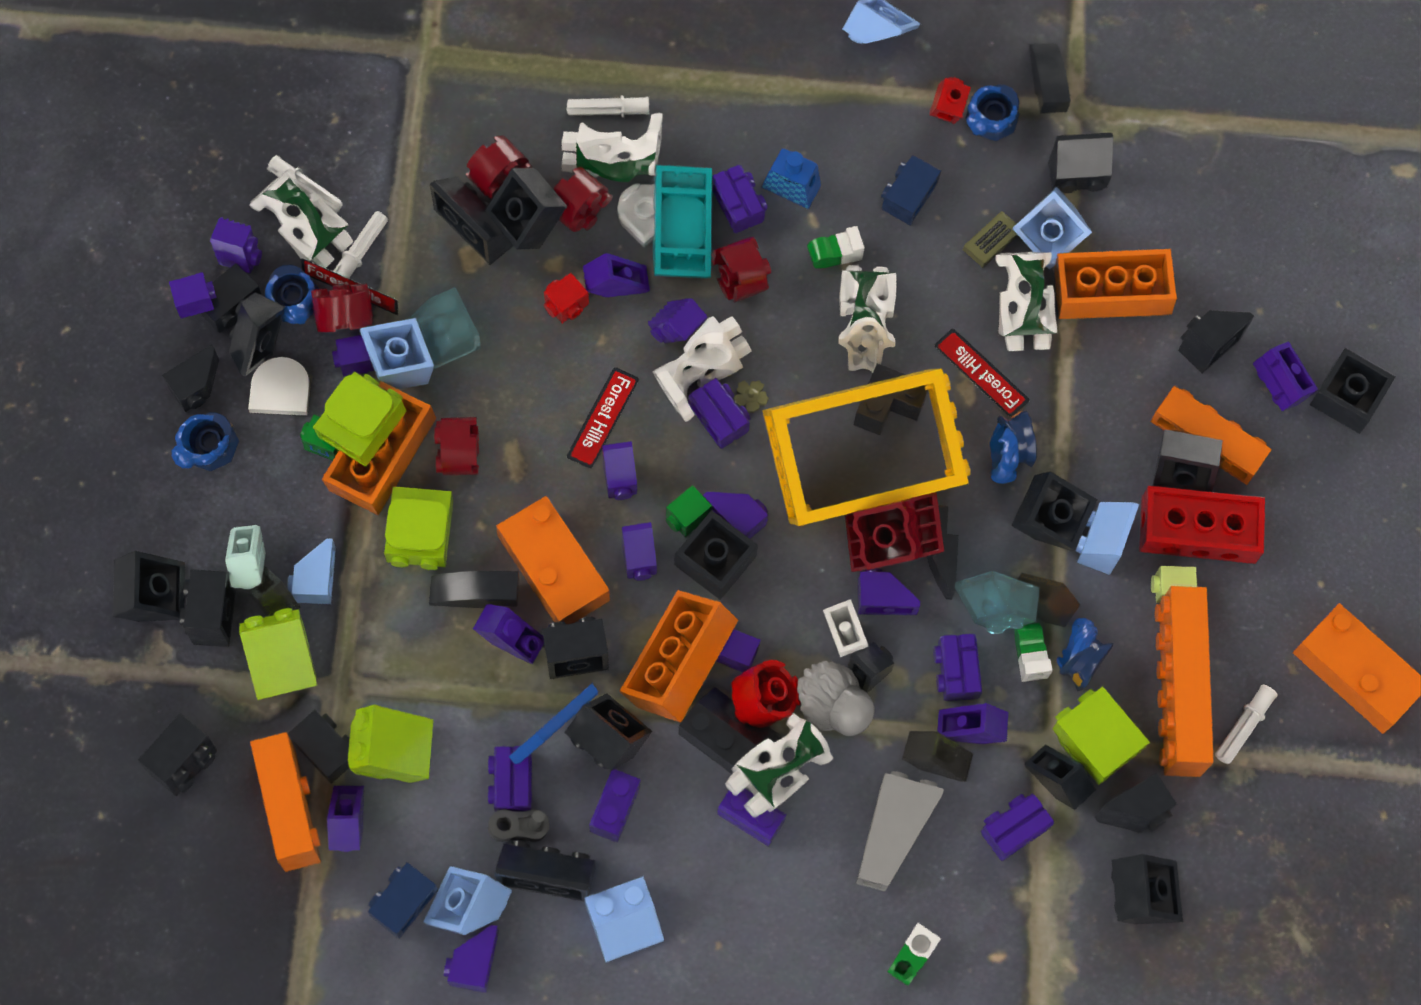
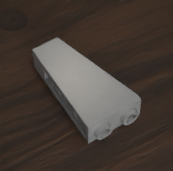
[856,771,944,892]

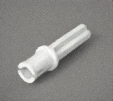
[567,95,649,118]
[267,155,343,214]
[333,211,388,278]
[1215,685,1278,764]

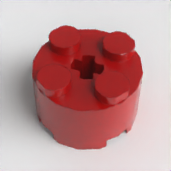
[731,660,801,728]

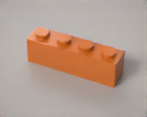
[1150,386,1272,485]

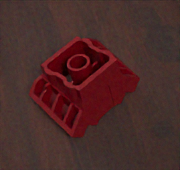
[845,492,944,572]

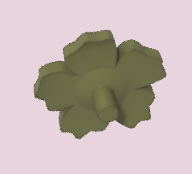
[733,380,769,413]

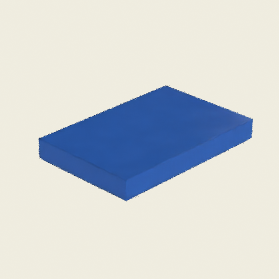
[509,684,599,764]

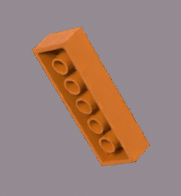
[1155,586,1214,777]

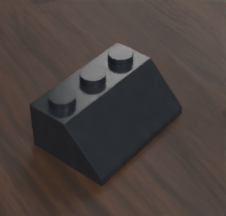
[430,177,513,265]
[679,687,783,774]
[494,841,595,902]

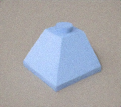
[843,0,920,44]
[1012,187,1092,270]
[423,866,512,935]

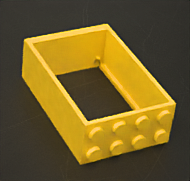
[762,369,971,526]

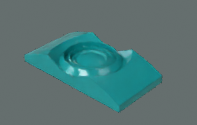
[653,165,712,279]

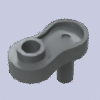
[487,809,550,842]

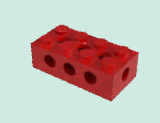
[1139,486,1265,564]

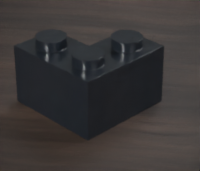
[853,363,928,435]

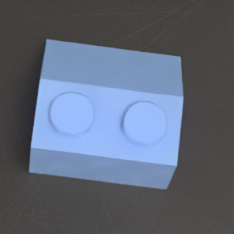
[360,318,434,389]
[1075,502,1139,575]
[585,877,664,962]

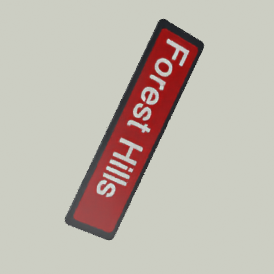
[301,258,398,315]
[934,329,1029,417]
[567,367,639,469]

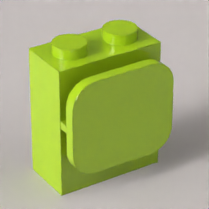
[313,371,407,467]
[384,486,454,570]
[240,608,317,700]
[1052,686,1150,785]
[348,705,434,783]

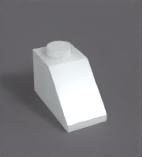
[823,599,869,657]

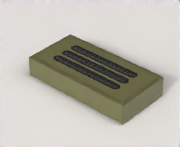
[963,211,1018,268]

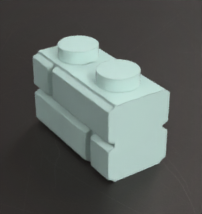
[225,525,266,589]

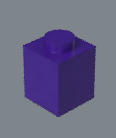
[169,272,217,319]
[332,335,375,377]
[716,629,761,672]

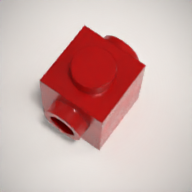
[929,77,971,124]
[543,272,589,324]

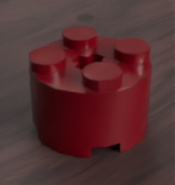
[465,135,533,200]
[553,167,613,232]
[712,237,771,302]
[311,283,373,333]
[434,417,479,475]

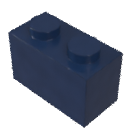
[881,155,941,225]
[367,862,438,939]

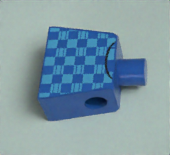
[762,149,821,209]

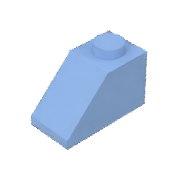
[287,538,336,604]

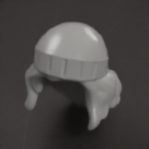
[797,661,875,736]

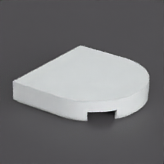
[617,183,654,247]
[248,357,310,416]

